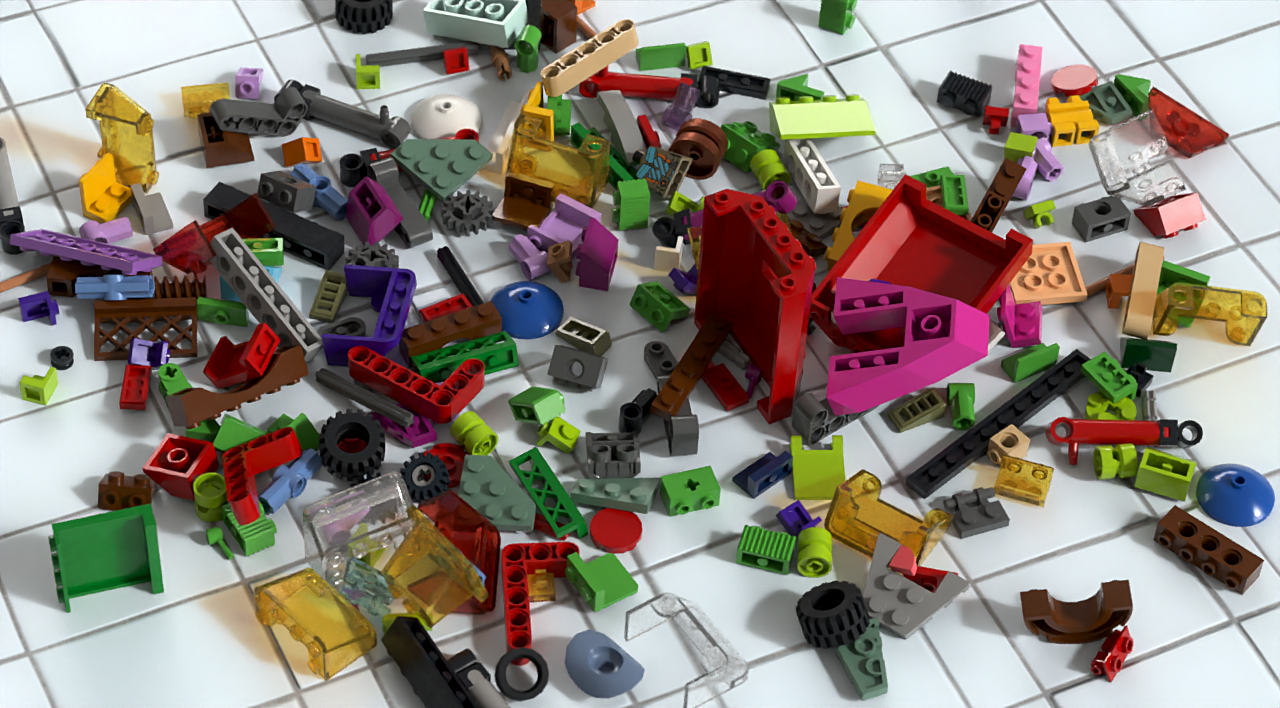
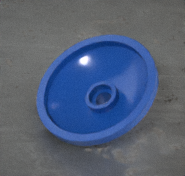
[490,281,564,339]
[1196,464,1275,527]

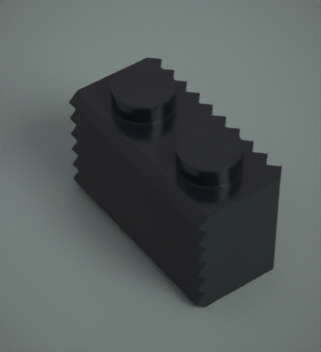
[937,71,992,117]

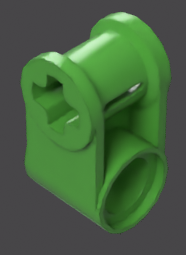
[158,363,193,409]

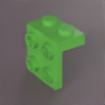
[720,121,780,172]
[1153,260,1210,328]
[565,552,639,613]

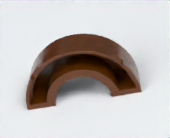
[1020,580,1133,644]

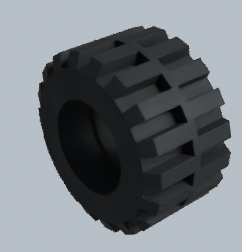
[335,0,393,34]
[319,409,386,482]
[796,581,870,649]

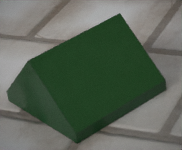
[1120,337,1177,372]

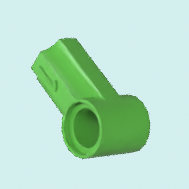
[514,25,542,73]
[947,383,975,431]

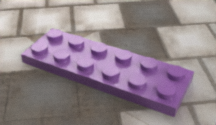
[10,229,163,275]

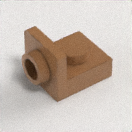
[547,240,573,283]

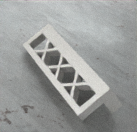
[481,91,530,175]

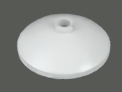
[411,94,482,139]

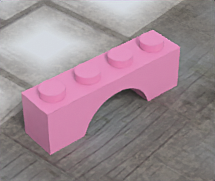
[1010,44,1043,128]

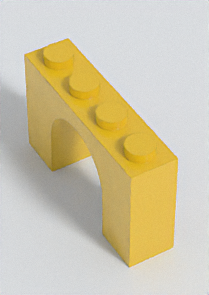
[825,180,893,271]

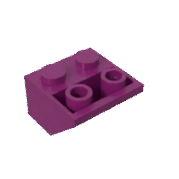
[346,176,404,246]
[575,218,619,291]

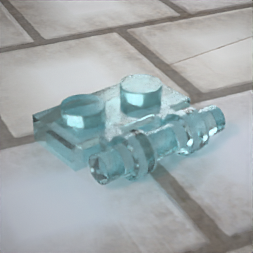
[339,556,398,617]

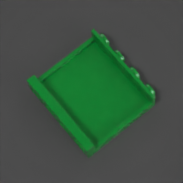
[48,504,164,613]

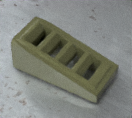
[309,270,348,323]
[555,317,612,356]
[887,388,946,433]

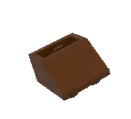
[540,0,577,54]
[197,113,254,168]

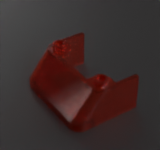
[153,193,276,276]
[409,489,501,615]

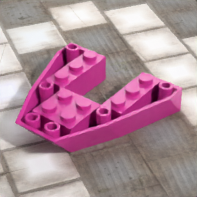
[826,277,990,416]

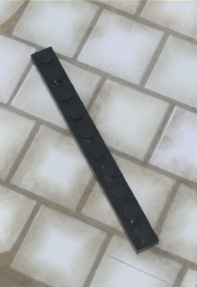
[906,349,1091,499]

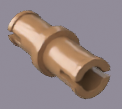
[489,45,512,80]

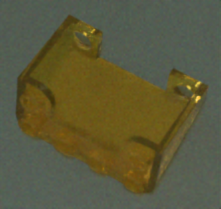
[505,113,610,208]
[1153,282,1267,346]
[253,567,377,681]

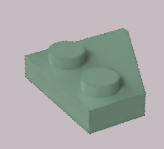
[1079,81,1133,126]

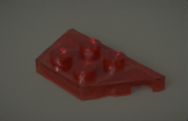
[1148,86,1230,159]

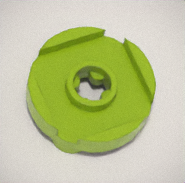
[1084,391,1137,420]

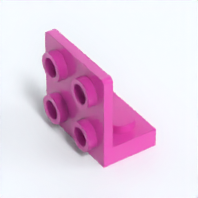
[997,285,1042,348]

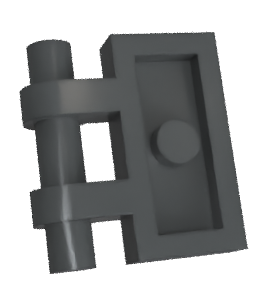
[943,487,1010,539]

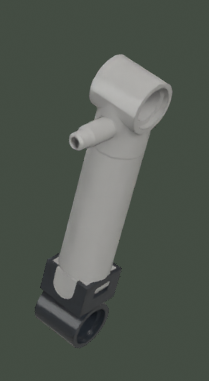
[0,137,25,255]
[446,648,511,708]

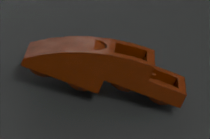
[970,158,1026,232]

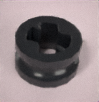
[50,346,74,370]

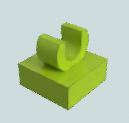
[686,41,713,70]
[1023,199,1056,229]

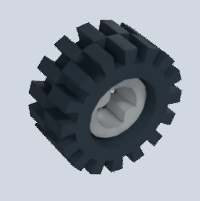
[399,452,450,504]

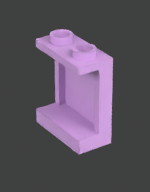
[527,193,601,260]

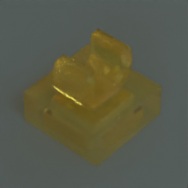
[527,569,556,603]

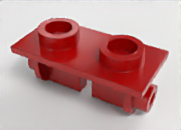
[1091,625,1133,683]

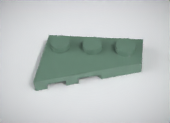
[571,478,660,514]
[834,617,888,701]

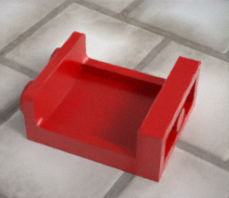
[203,323,280,389]

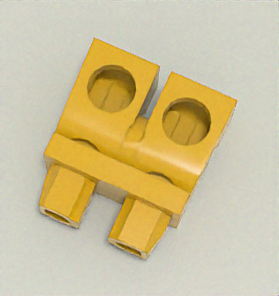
[1045,95,1100,147]

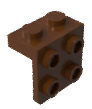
[492,171,555,231]

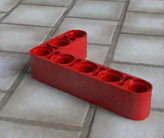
[348,346,485,424]
[222,427,303,525]
[501,542,580,666]

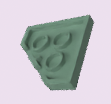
[390,139,493,202]
[453,455,537,531]

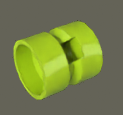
[750,149,791,190]
[450,411,499,456]
[1093,443,1138,480]
[193,472,228,522]
[797,527,832,578]

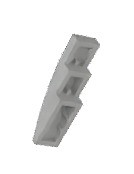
[597,90,647,166]

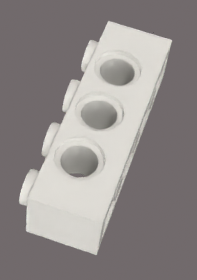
[782,138,841,214]

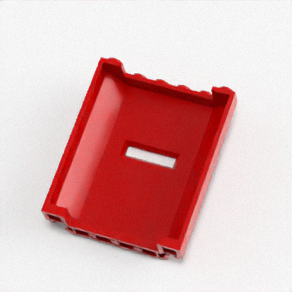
[809,174,1033,353]
[694,189,816,425]

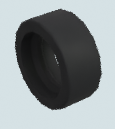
[494,647,549,701]

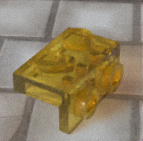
[181,82,230,118]
[994,455,1054,507]

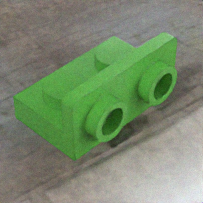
[547,95,572,136]
[630,281,690,332]
[1081,351,1138,404]

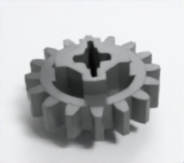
[441,190,494,236]
[345,241,399,268]

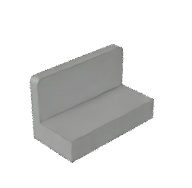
[130,183,173,235]

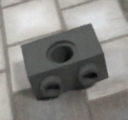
[257,171,316,212]
[1071,194,1131,243]
[547,345,608,392]

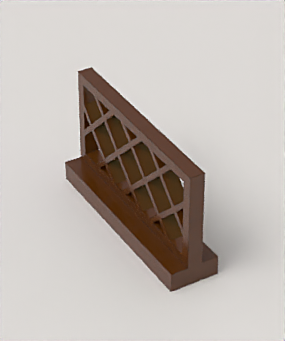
[94,297,198,361]

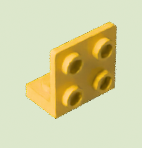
[520,81,554,152]
[79,153,132,224]

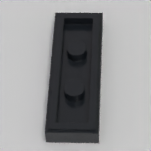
[698,66,771,100]

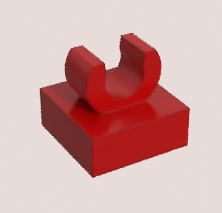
[442,46,470,74]
[983,106,1009,135]

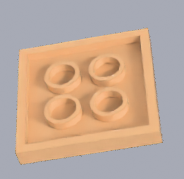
[1009,242,1088,305]

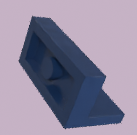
[732,451,793,499]

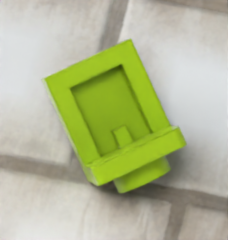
[665,191,704,217]
[536,416,581,454]

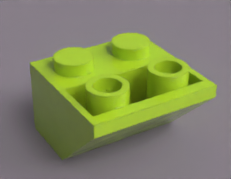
[1134,447,1197,502]

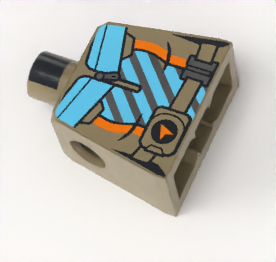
[632,146,693,199]

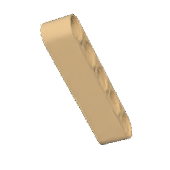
[541,19,639,97]
[1122,241,1164,340]

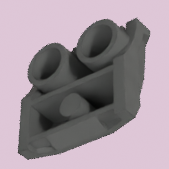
[586,431,641,479]

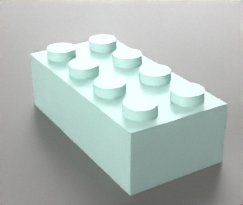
[423,0,529,48]

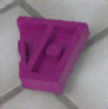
[370,403,437,448]

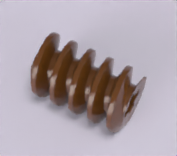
[154,275,207,300]

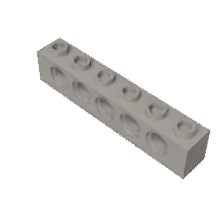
[203,228,323,363]

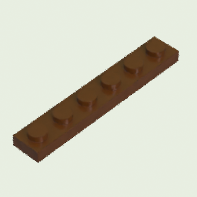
[649,313,733,421]

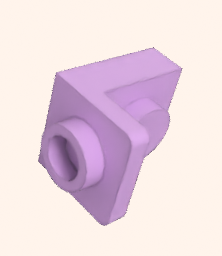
[235,67,263,99]

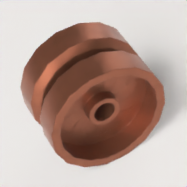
[669,118,728,180]

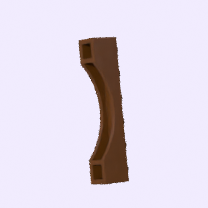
[165,345,309,430]

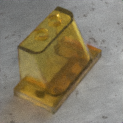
[381,504,489,628]

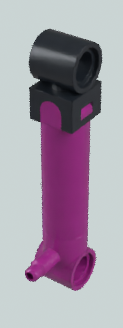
[652,181,797,248]

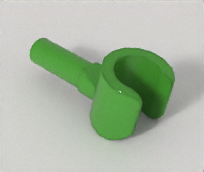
[206,527,234,560]

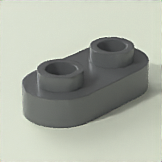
[317,317,366,349]
[644,341,678,380]

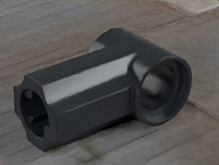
[618,388,657,434]

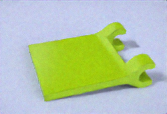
[789,435,847,500]

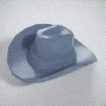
[565,629,645,698]

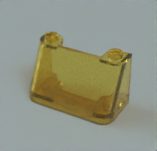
[85,82,159,194]
[824,469,954,574]

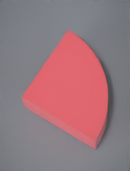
[889,545,917,576]

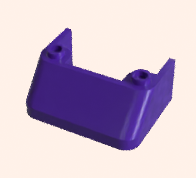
[322,265,417,367]

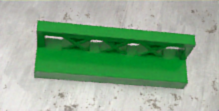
[570,122,649,191]
[411,331,519,383]
[509,447,589,539]

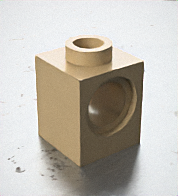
[987,424,1030,470]

